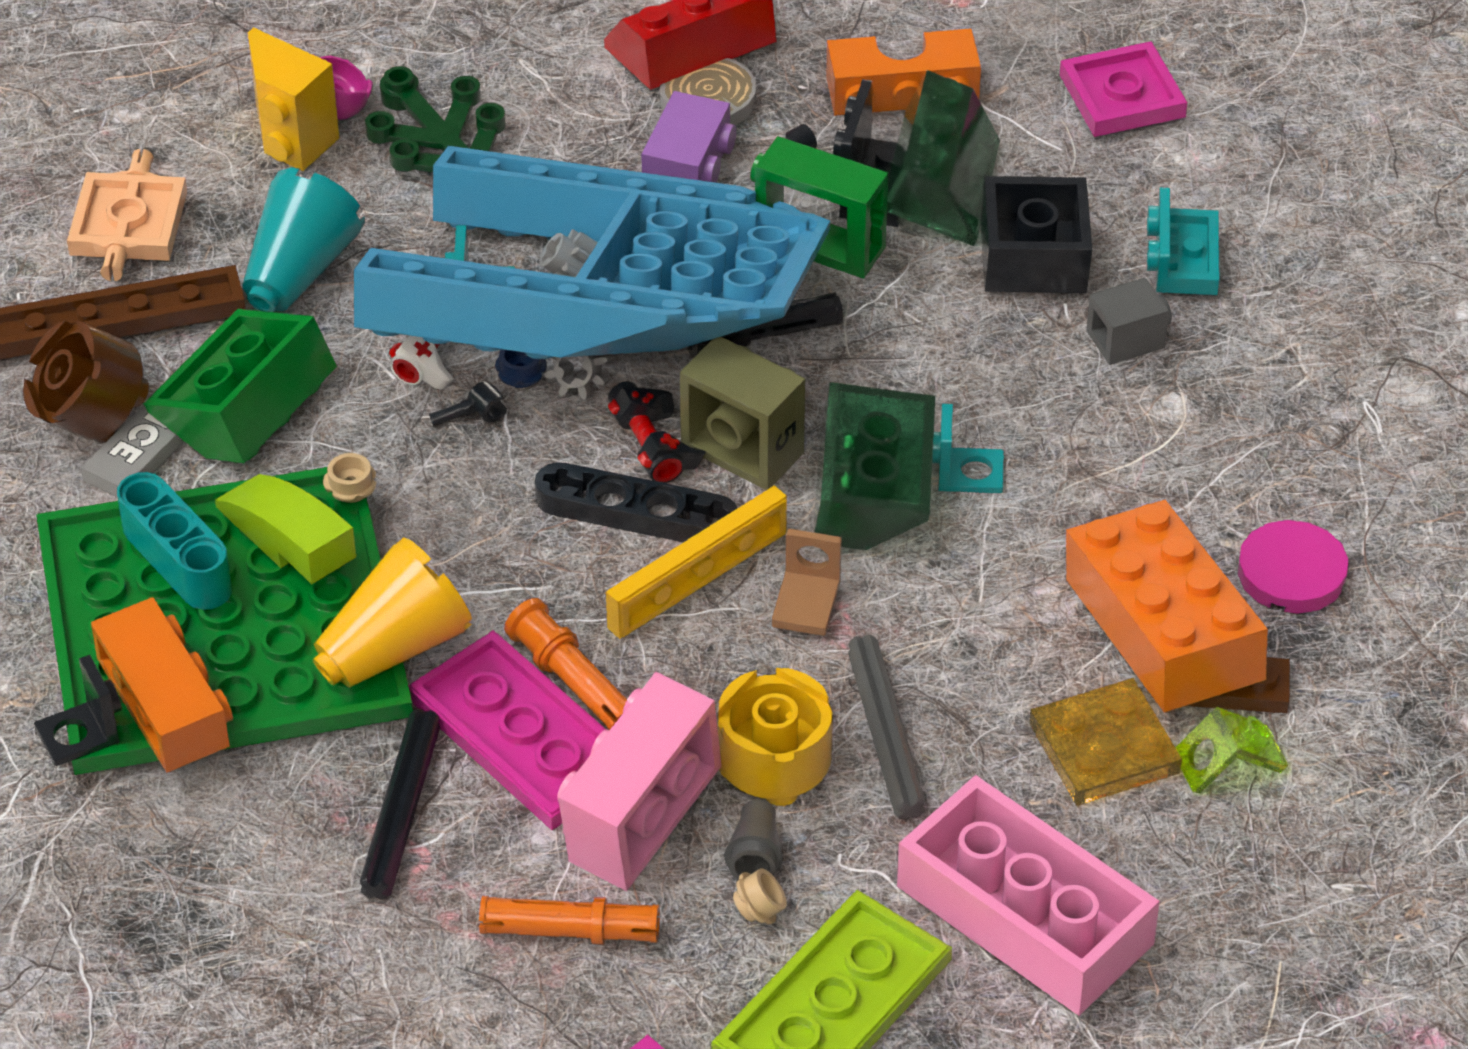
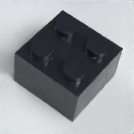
[980,176,1093,293]

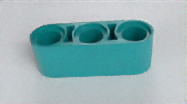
[117,472,232,610]

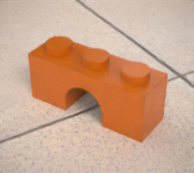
[826,28,981,116]

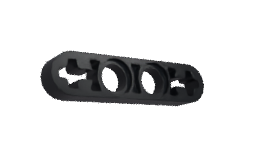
[535,462,737,542]

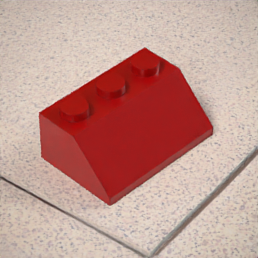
[604,0,777,90]

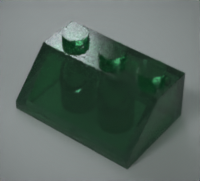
[887,70,1000,246]
[813,382,936,550]

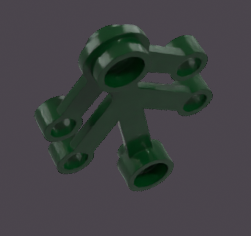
[365,66,506,172]

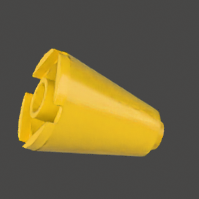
[313,537,472,688]

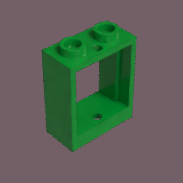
[750,136,888,279]

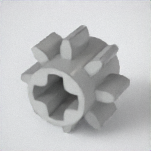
[539,229,598,277]
[544,355,612,399]

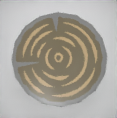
[660,58,756,125]

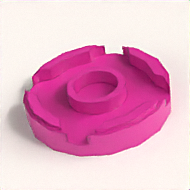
[1237,520,1349,614]

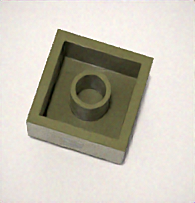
[680,337,805,490]

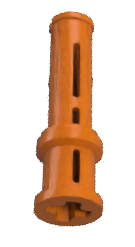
[504,598,627,730]

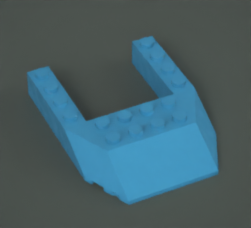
[354,146,830,359]

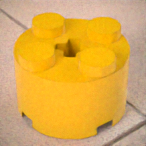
[718,668,833,806]

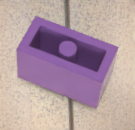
[641,91,736,183]

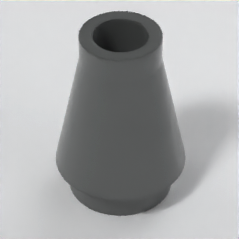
[724,800,783,880]

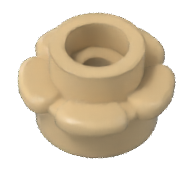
[323,453,376,503]
[733,868,787,925]

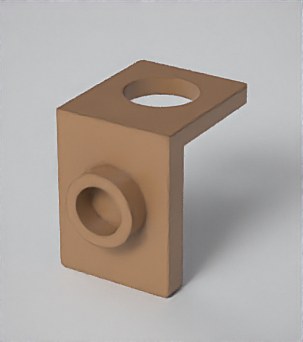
[772,529,842,636]

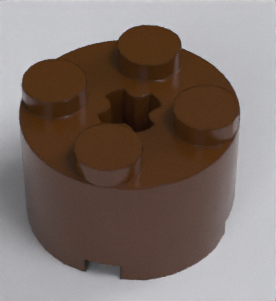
[23,320,149,444]

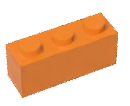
[91,597,233,773]

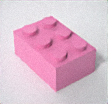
[557,672,721,892]

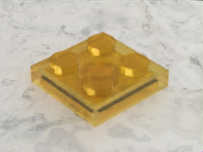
[1029,678,1182,806]

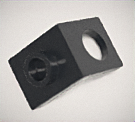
[34,655,122,766]

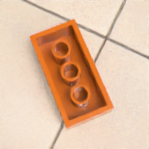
[1066,499,1268,713]

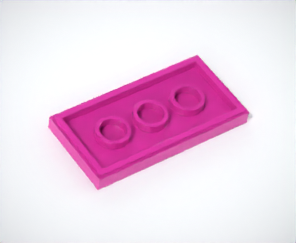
[408,630,606,830]

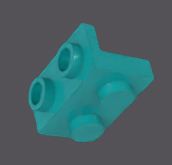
[1147,187,1219,295]

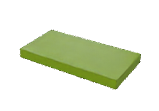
[711,890,952,1049]

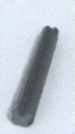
[848,634,925,820]

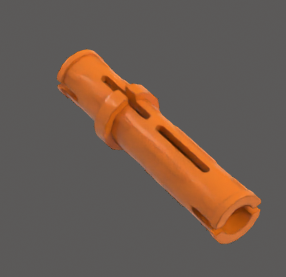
[479,896,660,945]

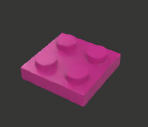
[1059,41,1188,137]

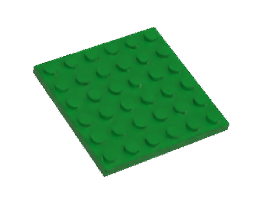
[36,467,413,775]

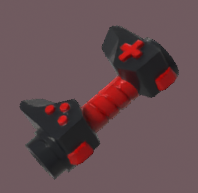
[608,381,706,484]

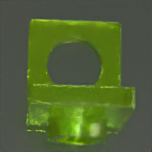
[1172,707,1288,794]

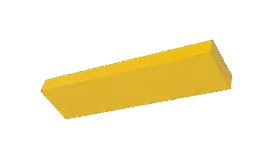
[606,485,787,639]

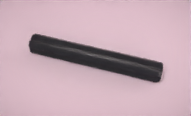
[360,708,440,900]

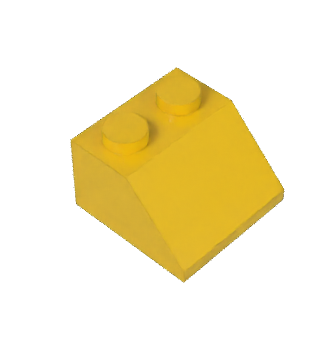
[248,27,340,171]

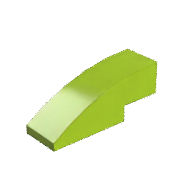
[215,474,356,584]

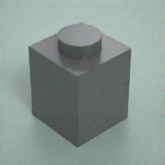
[1086,277,1172,365]

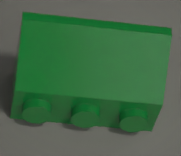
[143,309,337,464]

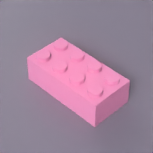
[897,775,1160,1016]

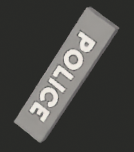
[81,405,184,497]

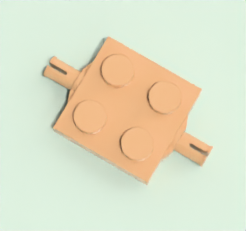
[67,149,187,281]

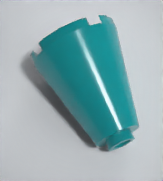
[242,167,365,312]

